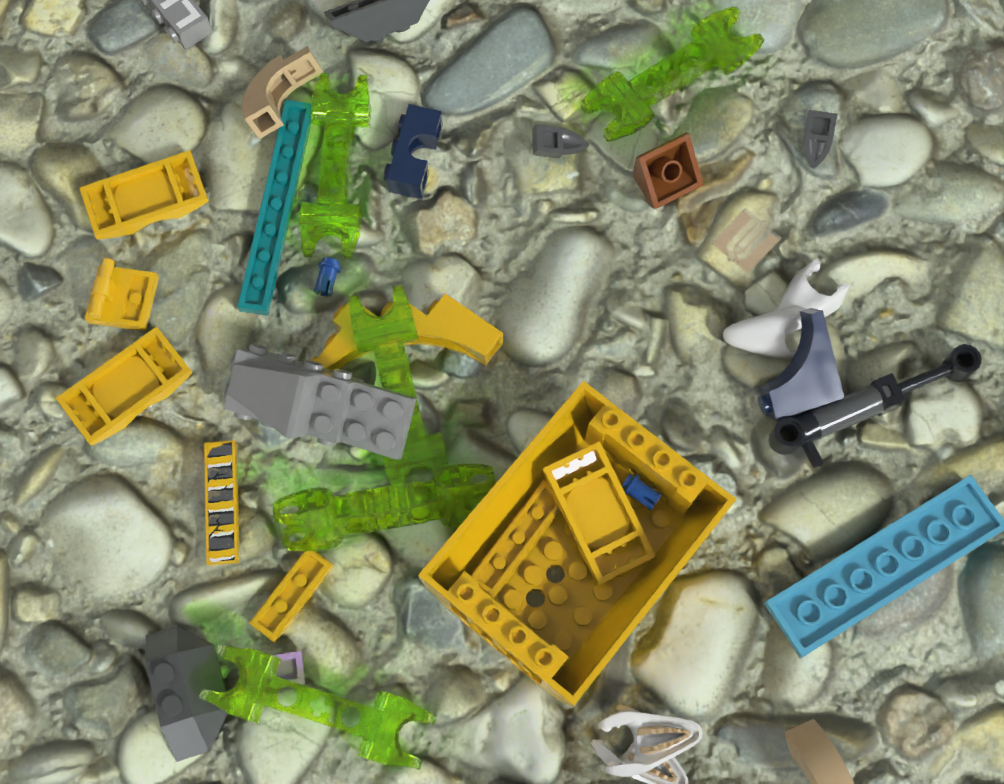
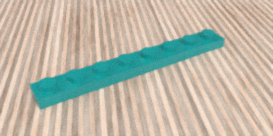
[237,100,315,316]

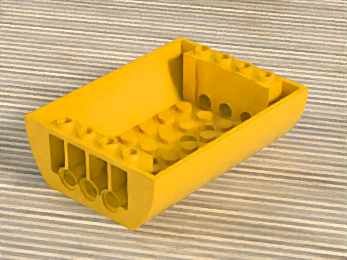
[418,381,737,706]

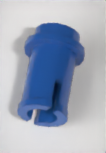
[313,257,341,297]
[621,473,662,511]

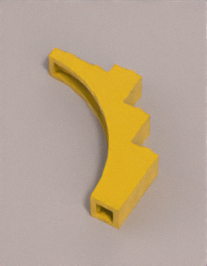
[310,293,503,371]

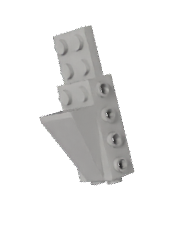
[224,344,417,460]

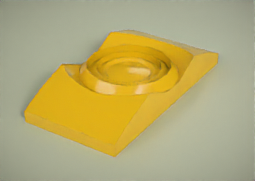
[79,150,209,240]
[56,326,193,446]
[542,441,656,585]

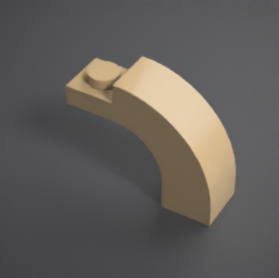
[242,46,323,139]
[784,719,855,784]

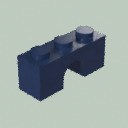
[384,104,443,199]

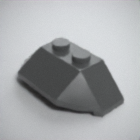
[324,0,430,42]
[145,626,231,762]

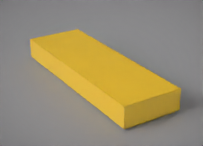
[249,546,334,643]

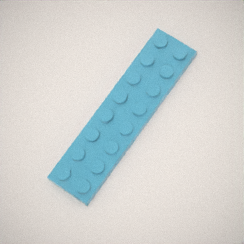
[764,475,1004,658]

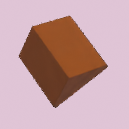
[632,132,704,209]

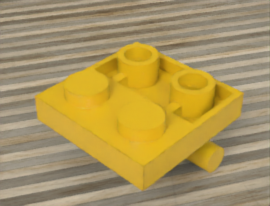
[85,258,159,331]

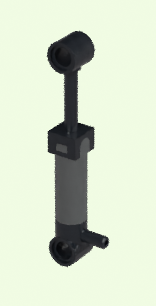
[768,344,982,468]

